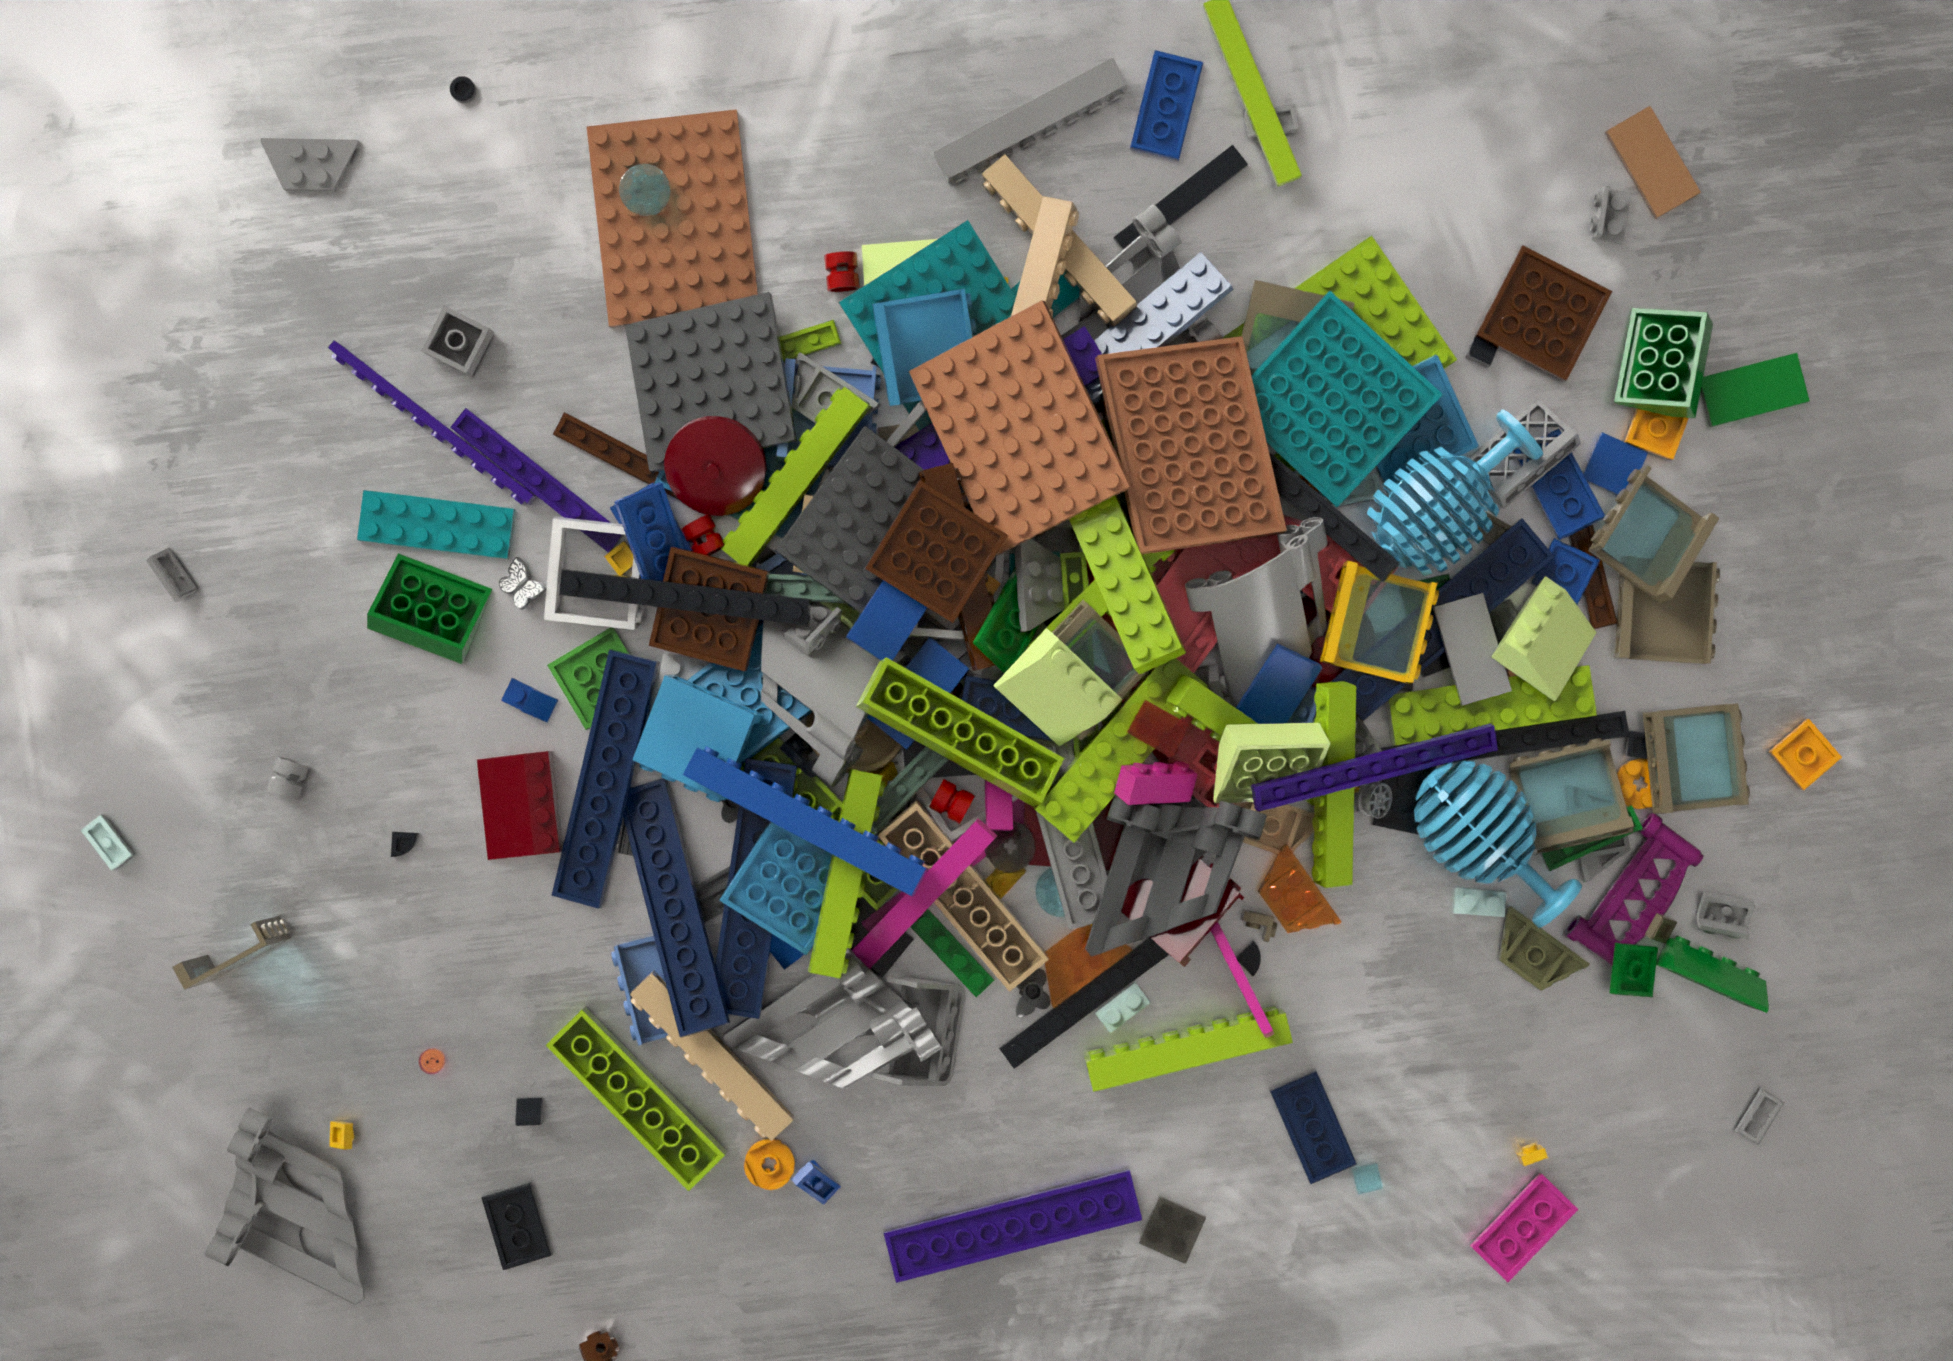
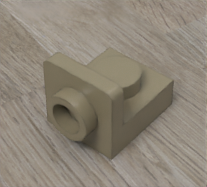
[1240,909,1277,942]

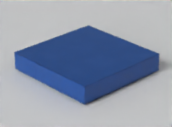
[1583,432,1648,495]
[1531,538,1600,605]

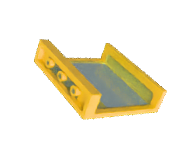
[1320,561,1439,684]

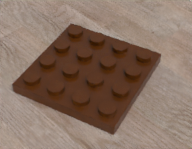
[1475,245,1613,382]
[865,480,1008,623]
[649,547,770,671]

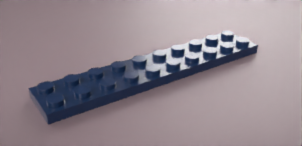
[1330,518,1555,721]
[551,650,660,909]
[715,758,797,1019]
[623,778,730,1038]

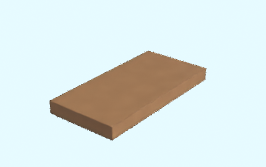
[1605,106,1701,219]

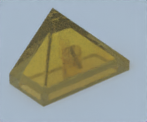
[985,854,1027,899]

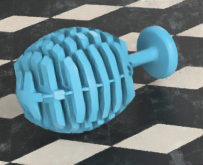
[1367,409,1543,577]
[1414,760,1582,928]

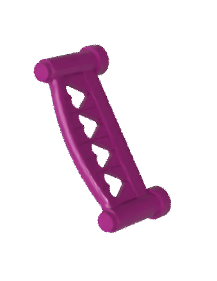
[1564,812,1704,966]

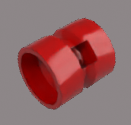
[824,251,860,292]
[681,515,725,556]
[929,779,975,824]

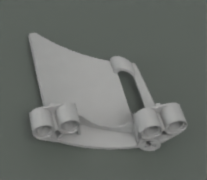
[1079,204,1223,414]
[1185,517,1328,708]
[761,602,908,787]

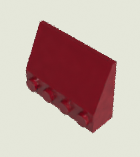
[477,751,563,860]

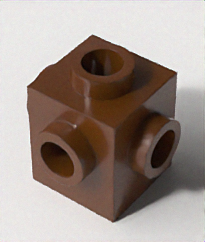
[579,1331,620,1361]

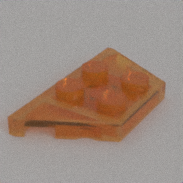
[1258,843,1342,933]
[1045,925,1133,1008]

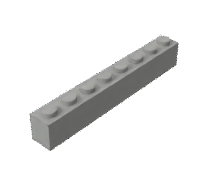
[934,58,1127,183]

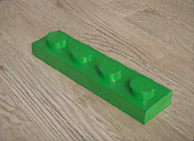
[1541,805,1643,871]
[910,909,995,997]

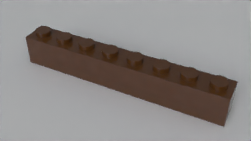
[919,463,995,671]

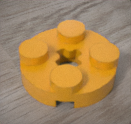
[1616,759,1652,809]
[744,1138,795,1190]

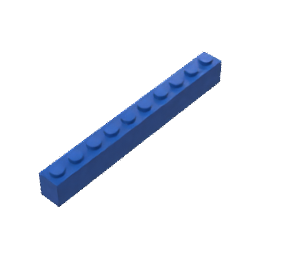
[683,746,928,896]

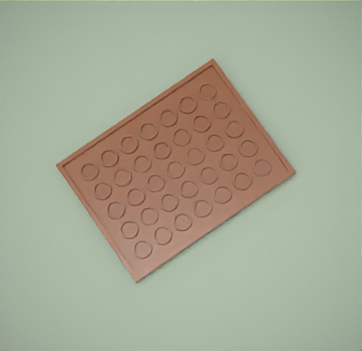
[586,109,758,327]
[909,300,1132,556]
[1095,336,1287,554]

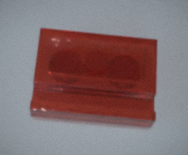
[1126,699,1190,758]

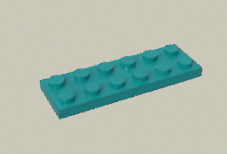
[357,490,515,559]

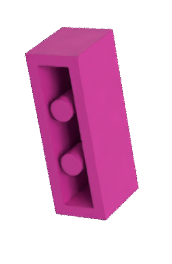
[1114,761,1198,805]

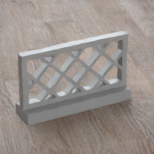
[1469,399,1581,509]

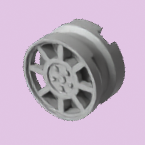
[1354,782,1392,818]

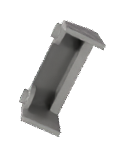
[871,976,965,1086]

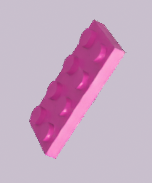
[1470,1173,1579,1282]

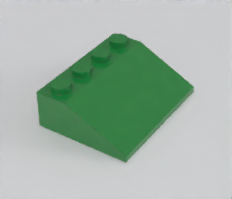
[1614,308,1713,418]
[367,553,492,664]
[1656,935,1769,1013]

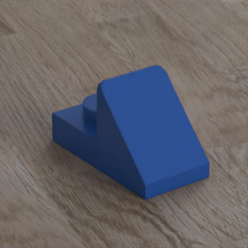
[501,678,558,723]
[791,1160,841,1205]

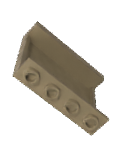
[1614,556,1720,664]

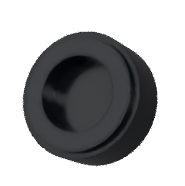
[450,76,476,103]

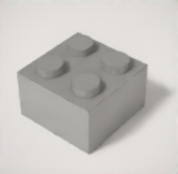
[421,306,494,377]

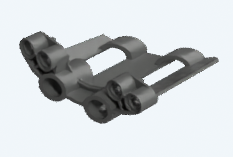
[1085,795,1267,957]

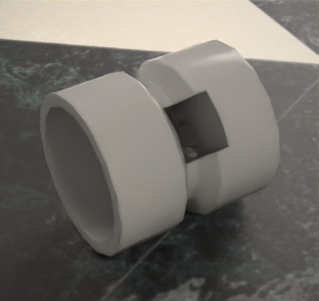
[267,756,309,800]

